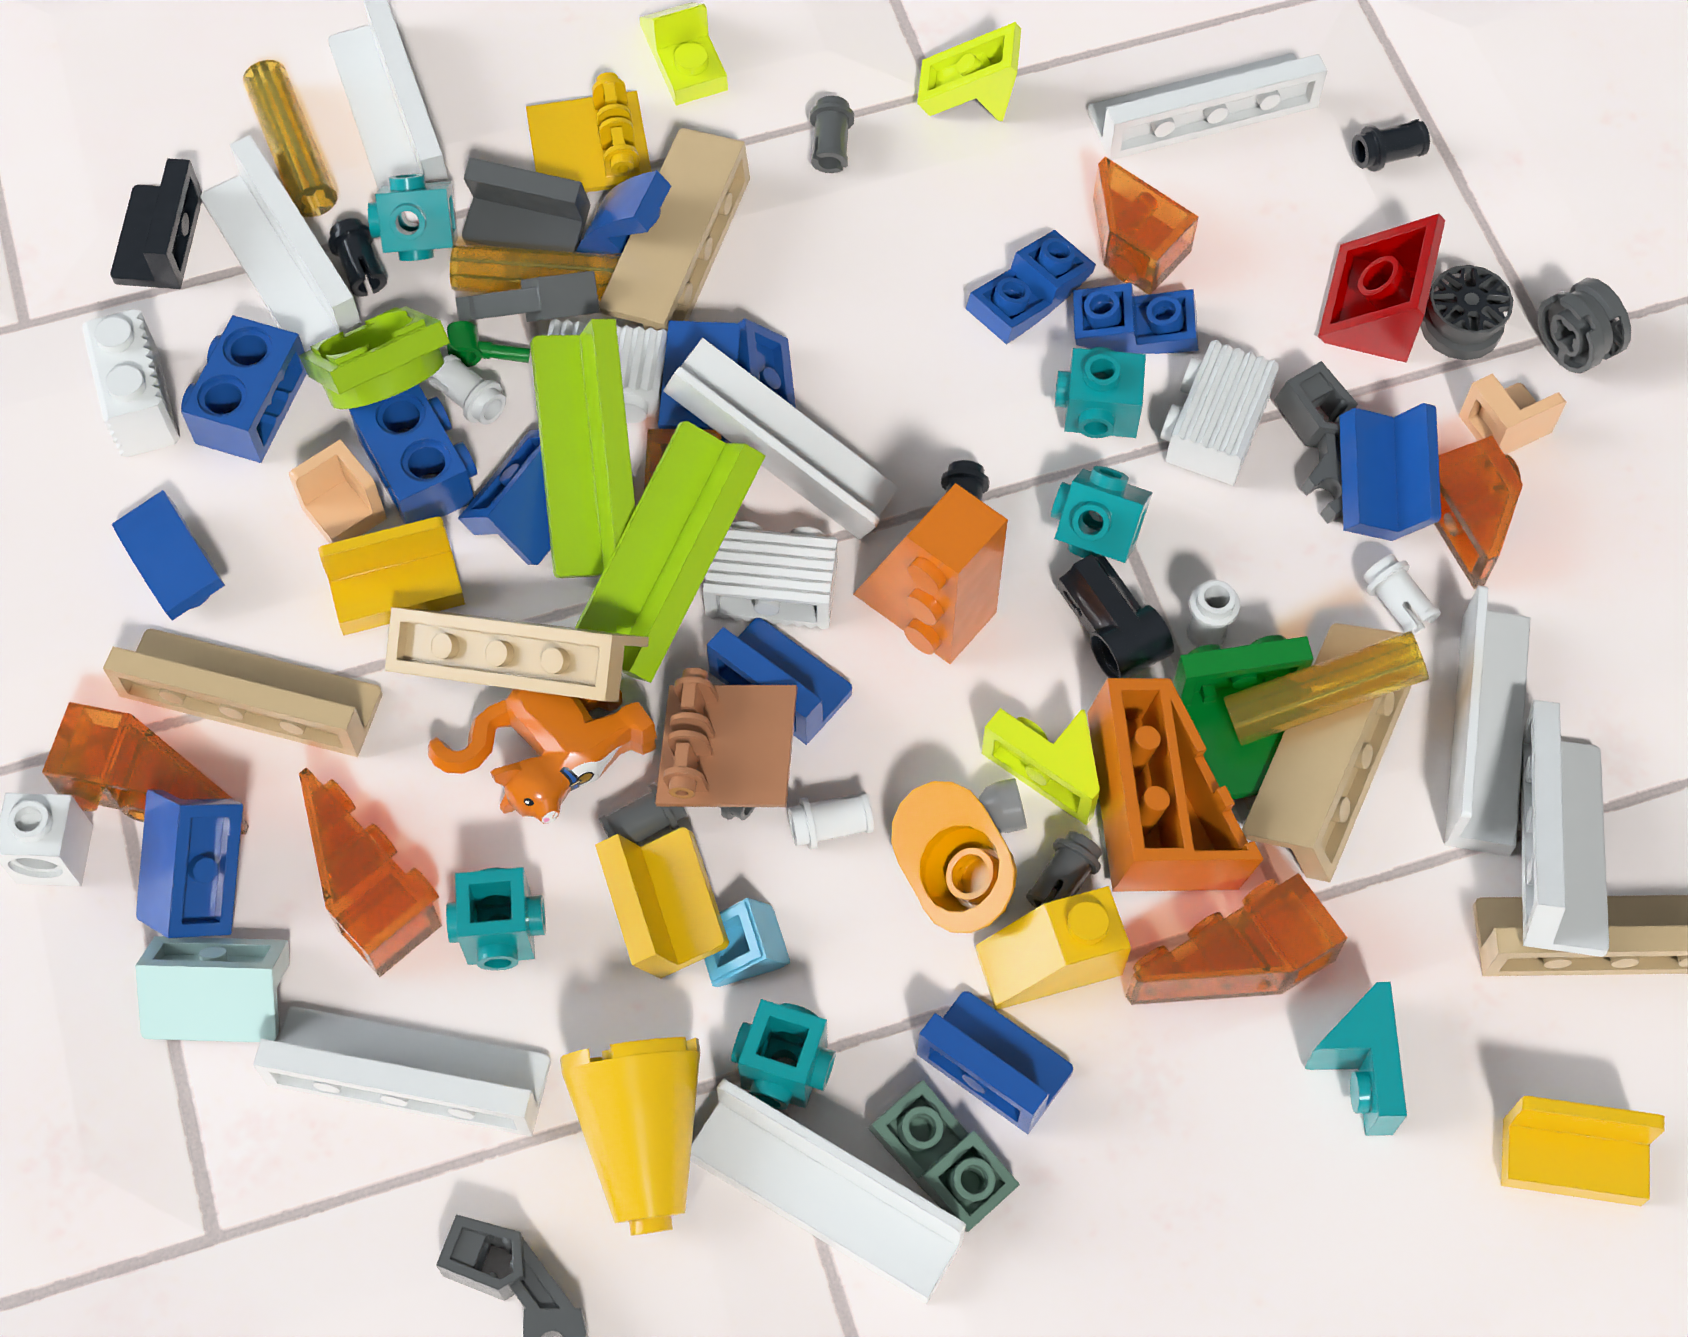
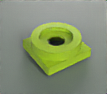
[299,306,450,409]

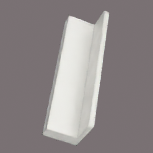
[327,0,448,190]
[1087,53,1328,161]
[200,135,362,352]
[663,338,900,540]
[1444,585,1531,856]
[1521,700,1609,957]
[253,1006,551,1137]
[690,1079,966,1305]

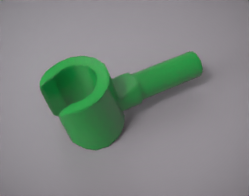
[447,321,530,367]

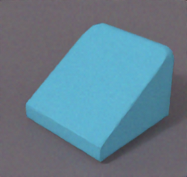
[704,897,790,987]

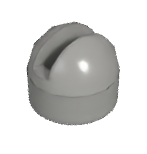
[978,778,1027,833]

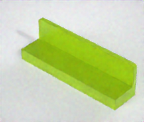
[530,319,636,578]
[575,421,766,683]

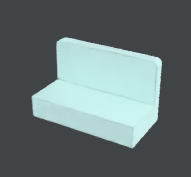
[135,936,290,1042]

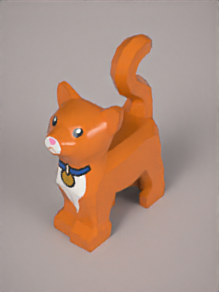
[428,689,657,824]

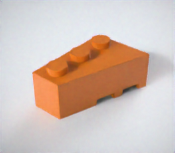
[853,483,1008,664]
[1087,678,1264,892]

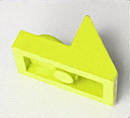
[639,2,728,106]
[917,22,1022,122]
[981,708,1100,825]

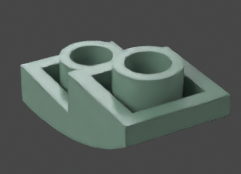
[867,1080,1020,1232]

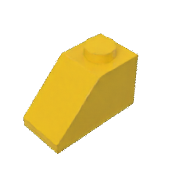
[975,886,1131,1010]

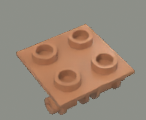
[655,668,798,807]

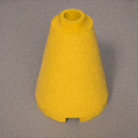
[560,1037,700,1236]

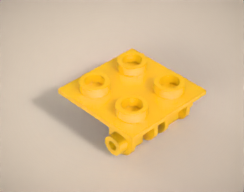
[526,72,652,193]

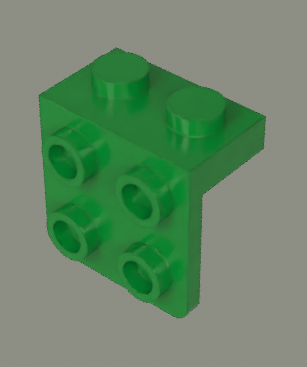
[1173,635,1314,799]

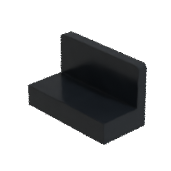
[110,158,202,289]

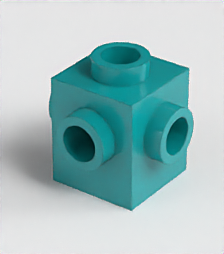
[367,174,458,261]
[1054,347,1146,438]
[1051,466,1153,563]
[446,867,546,971]
[731,999,836,1110]

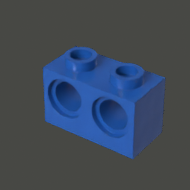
[181,315,307,463]
[349,384,478,524]

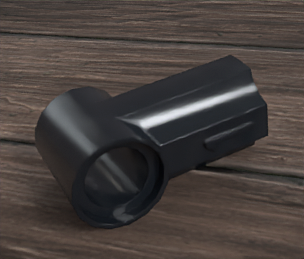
[1057,554,1174,678]

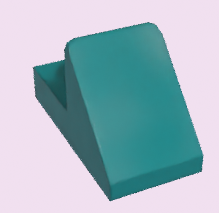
[1305,982,1407,1136]

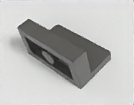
[462,157,591,267]

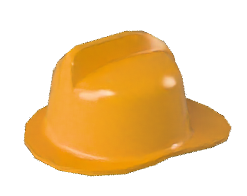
[891,781,1017,933]

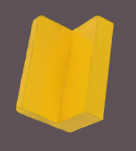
[318,517,465,636]
[595,827,729,979]
[1501,1096,1665,1206]

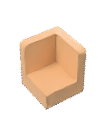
[1459,373,1567,461]
[289,439,387,544]

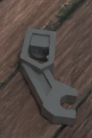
[455,271,600,322]
[1274,361,1358,524]
[436,1214,589,1337]

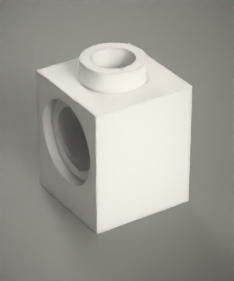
[0,792,93,887]

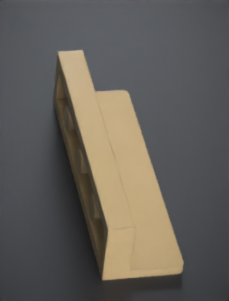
[599,128,750,331]
[385,607,649,702]
[1242,623,1418,882]
[103,629,383,757]
[1473,895,1688,976]

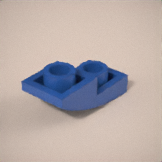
[576,170,671,258]
[966,230,1096,345]
[1073,283,1199,354]
[111,490,225,621]

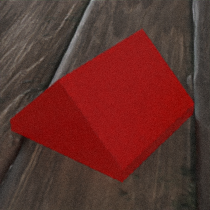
[1318,213,1446,363]

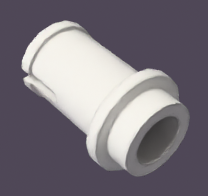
[429,354,506,425]
[1363,554,1441,637]
[1186,580,1241,647]
[788,790,874,850]

